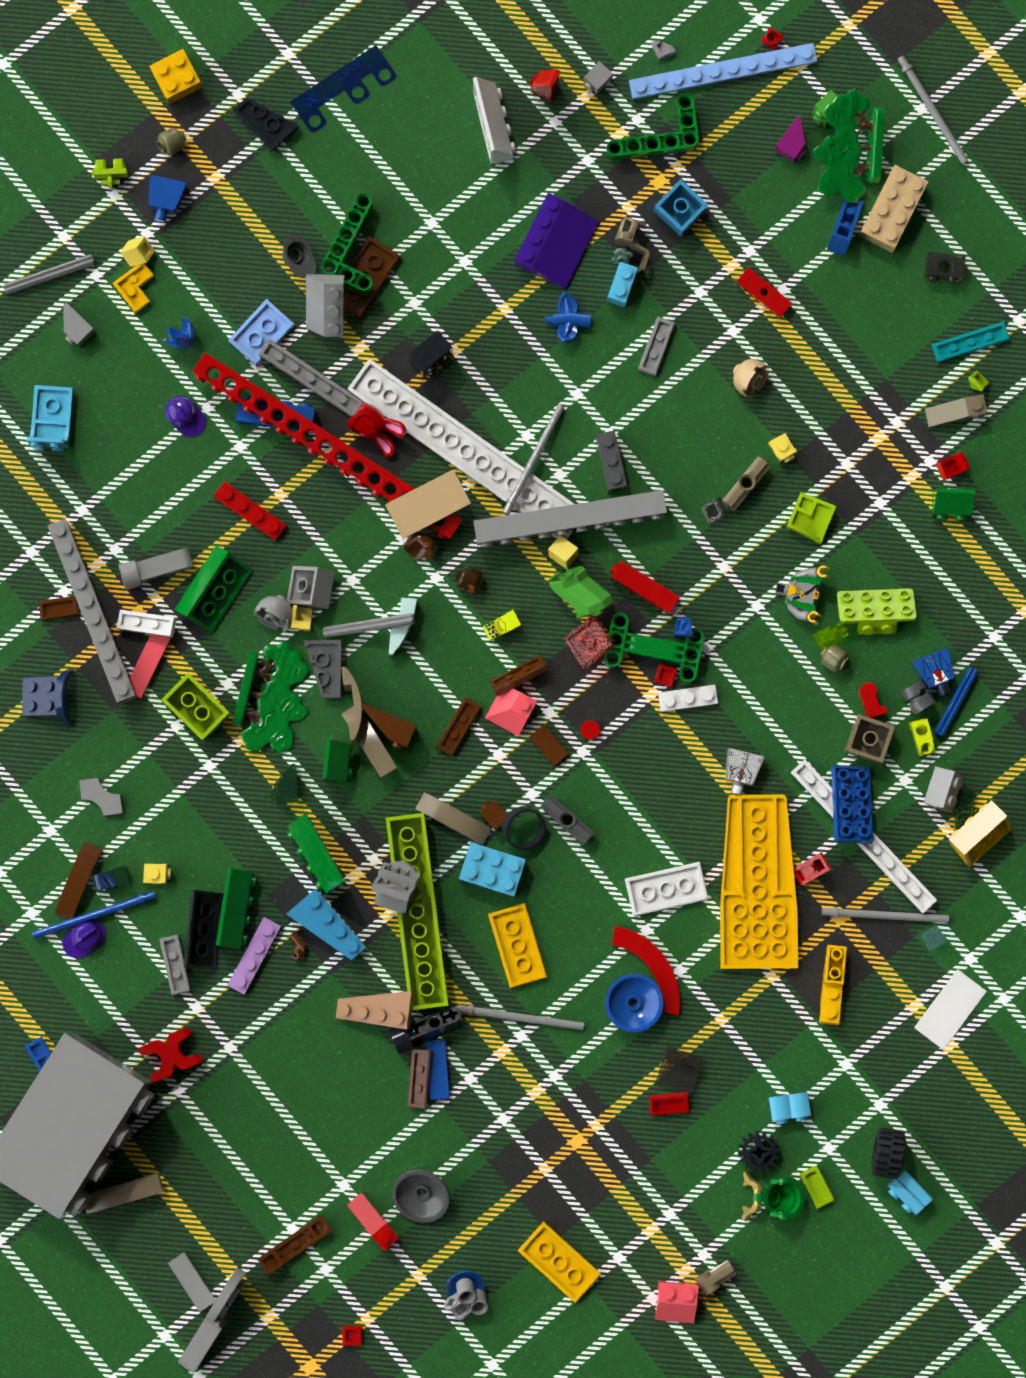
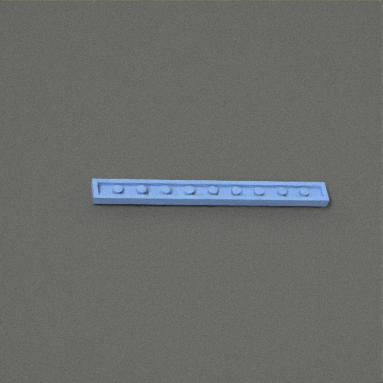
[629,43,817,100]

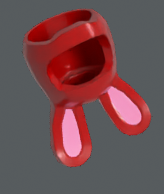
[347,403,407,457]

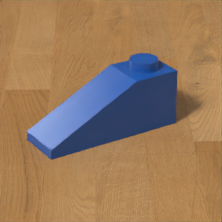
[827,199,864,255]

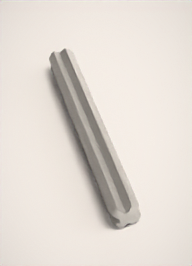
[3,255,95,294]
[323,613,415,638]

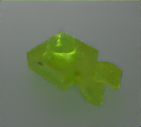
[812,622,849,650]

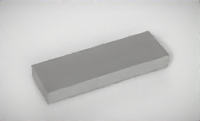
[638,316,675,376]
[159,935,191,995]
[168,1252,216,1312]

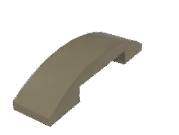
[341,667,363,746]
[415,792,492,846]

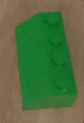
[174,546,253,634]
[216,868,256,949]

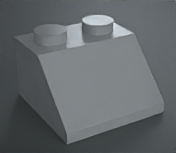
[287,566,335,609]

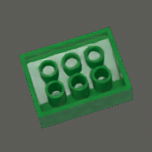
[287,813,346,894]

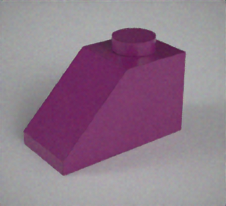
[774,116,805,163]

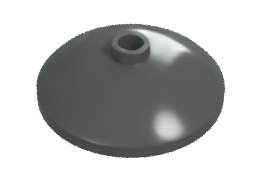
[392,1170,450,1223]

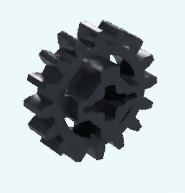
[737,1131,780,1173]

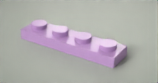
[227,917,281,995]

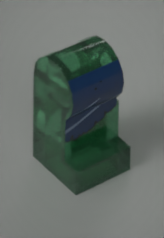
[92,866,131,891]

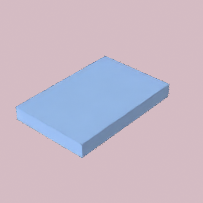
[228,299,295,367]

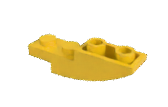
[819,945,847,1025]

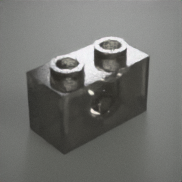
[923,252,966,284]

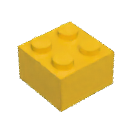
[150,49,202,104]

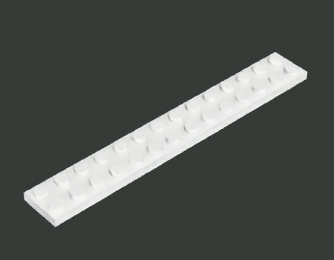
[347,359,574,540]

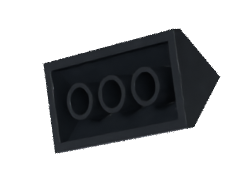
[184,890,224,970]

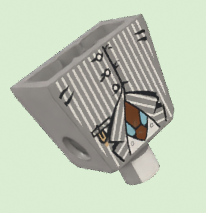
[725,748,764,795]

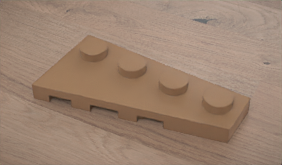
[336,991,414,1029]

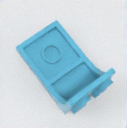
[26,385,73,452]

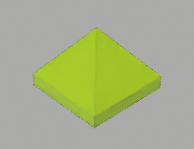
[968,370,990,391]

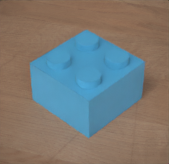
[654,179,708,237]

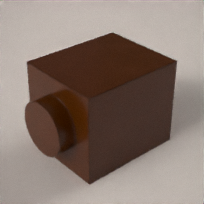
[480,800,507,830]

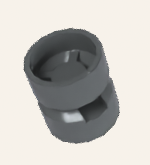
[900,679,936,715]

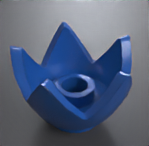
[163,316,196,350]

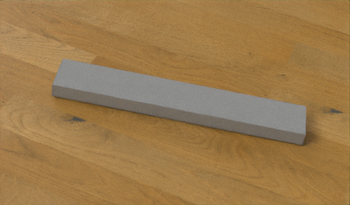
[258,339,364,417]

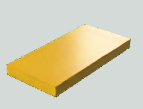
[488,903,547,988]
[518,1221,601,1303]

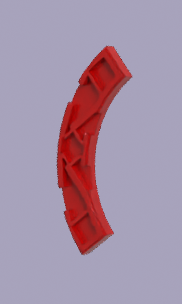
[612,926,680,1015]

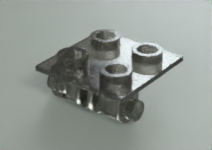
[655,1046,704,1094]

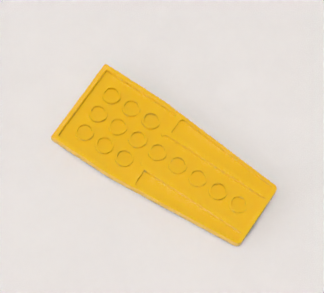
[720,795,798,969]

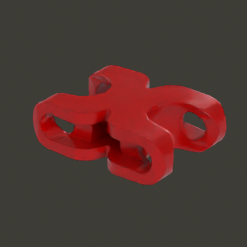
[138,1027,204,1082]

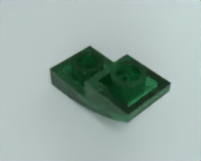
[954,788,975,829]

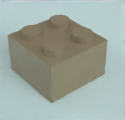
[844,714,895,764]

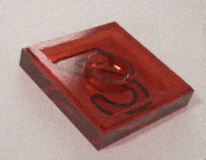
[564,616,615,669]

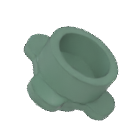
[611,248,633,264]

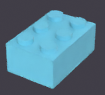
[459,842,526,897]

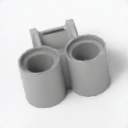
[444,1278,488,1320]

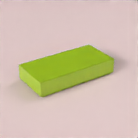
[799,1165,834,1209]

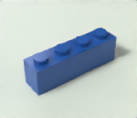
[236,396,316,433]

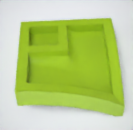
[786,492,836,544]

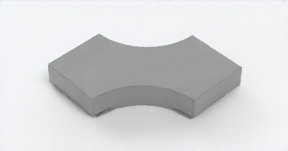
[79,778,123,816]

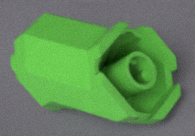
[548,566,613,618]

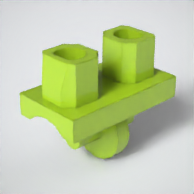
[92,159,128,190]

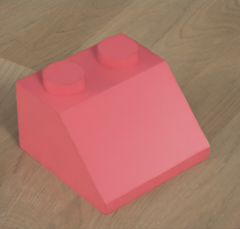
[655,1281,699,1324]

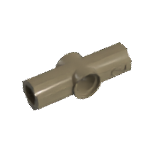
[722,456,771,511]

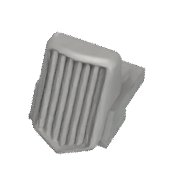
[371,861,421,913]

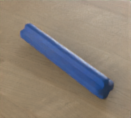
[935,667,978,737]

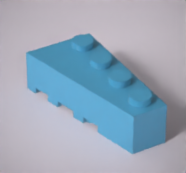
[287,889,367,960]

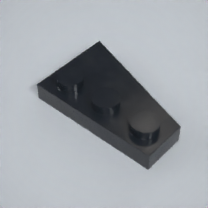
[233,97,299,152]

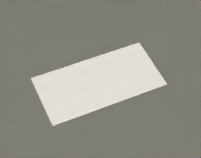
[914,969,987,1050]

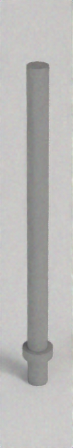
[897,55,968,165]
[502,405,564,515]
[821,907,949,923]
[457,1004,584,1030]

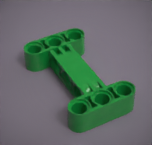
[604,613,704,684]

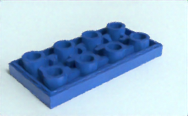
[831,766,873,844]

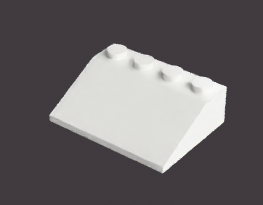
[473,77,516,165]

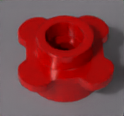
[761,28,784,50]

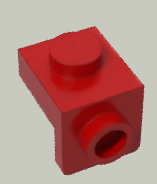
[935,451,970,481]

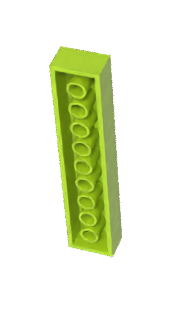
[386,813,449,1010]

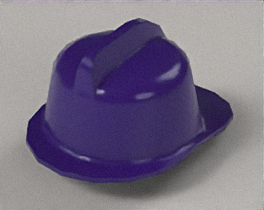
[165,396,206,437]
[62,919,106,958]

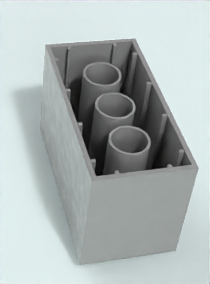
[0,1032,155,1219]

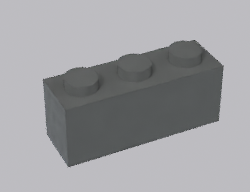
[595,430,627,493]

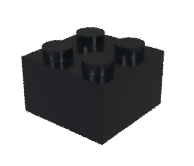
[408,330,453,378]

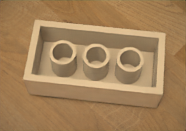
[859,165,929,253]

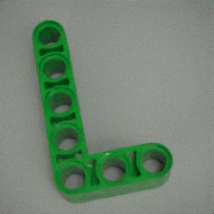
[606,94,699,161]
[321,193,373,296]

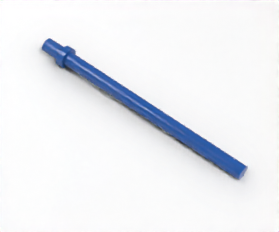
[32,891,156,939]

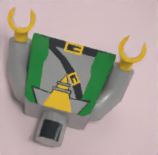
[775,566,830,625]

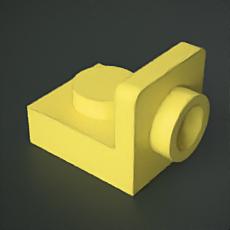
[768,433,797,463]
[143,864,171,884]

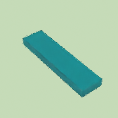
[931,321,1010,363]

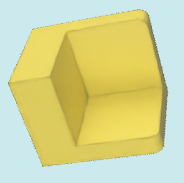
[120,236,155,267]
[548,536,579,569]
[291,605,312,632]

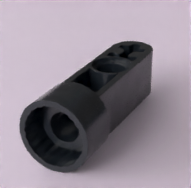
[389,1007,464,1055]

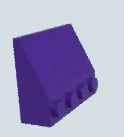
[514,193,599,289]

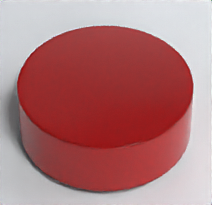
[580,720,600,740]

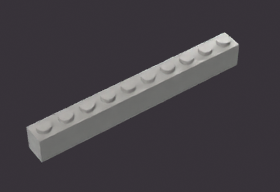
[474,490,667,548]
[48,519,137,705]

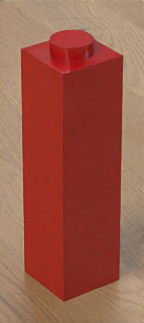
[610,561,680,615]

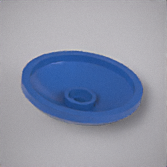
[605,974,663,1032]

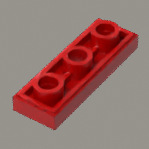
[736,267,792,319]

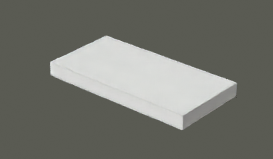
[625,862,708,916]

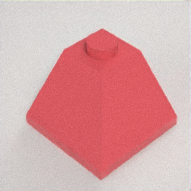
[485,689,537,737]

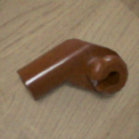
[288,931,307,960]

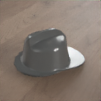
[282,235,316,278]

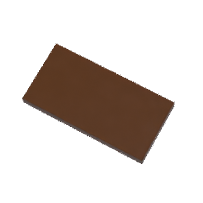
[344,236,401,320]

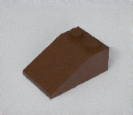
[361,703,417,751]

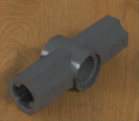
[540,795,594,845]

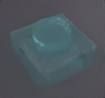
[920,925,947,951]

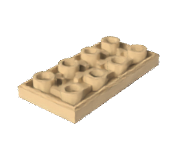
[385,470,471,539]

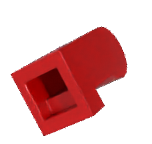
[859,682,887,718]

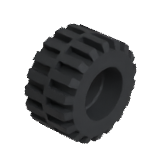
[871,1127,906,1179]

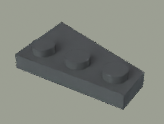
[304,640,343,698]

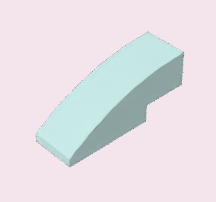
[389,598,417,656]

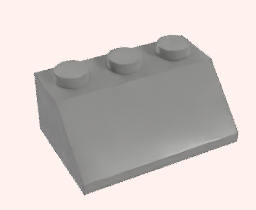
[306,274,344,337]

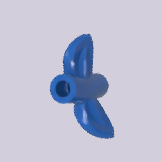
[545,291,591,343]

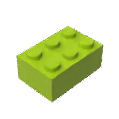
[161,673,231,741]

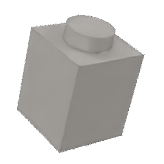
[583,61,613,94]

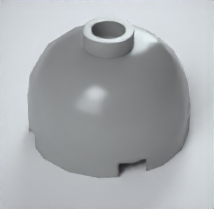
[253,595,293,631]

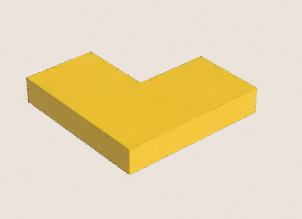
[113,263,155,314]

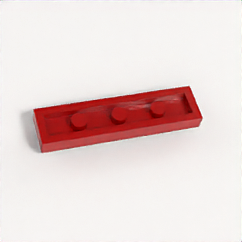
[213,481,287,541]

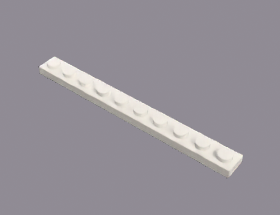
[790,759,937,913]

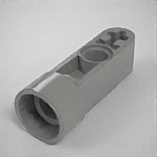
[118,548,194,590]

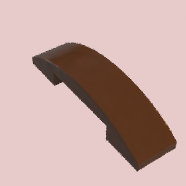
[55,842,103,919]
[257,1214,332,1275]

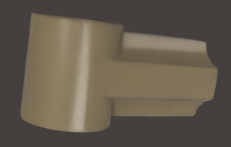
[695,1260,736,1296]

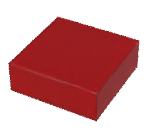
[654,664,677,688]
[342,1325,362,1346]

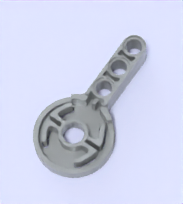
[178,1267,246,1373]

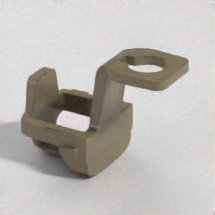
[614,217,649,273]

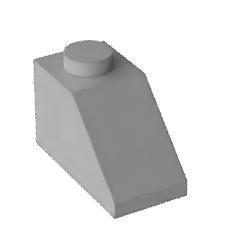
[63,303,95,348]

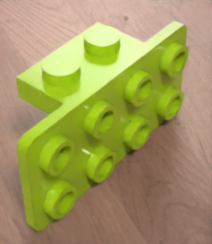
[837,589,916,635]

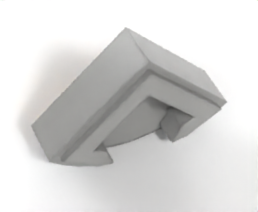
[651,41,676,61]

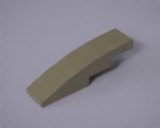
[342,706,397,778]
[85,1173,164,1214]

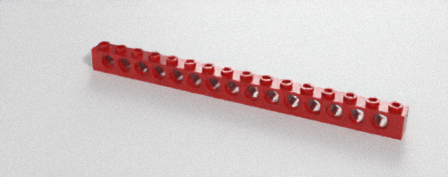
[192,352,462,540]

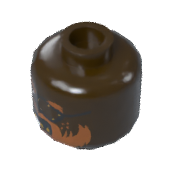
[455,566,484,594]

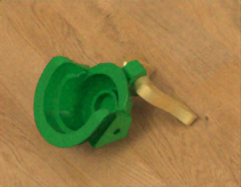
[742,1172,805,1221]

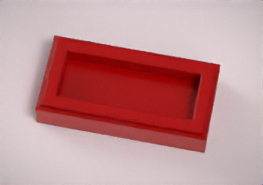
[649,1092,689,1116]

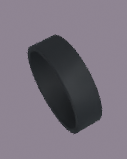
[502,806,546,850]

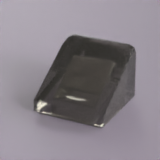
[701,497,729,524]

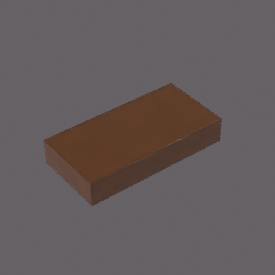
[38,596,80,621]
[529,725,568,766]

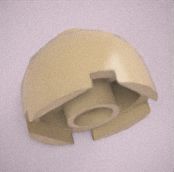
[733,359,769,398]

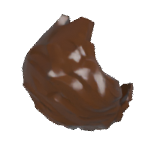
[403,531,438,562]

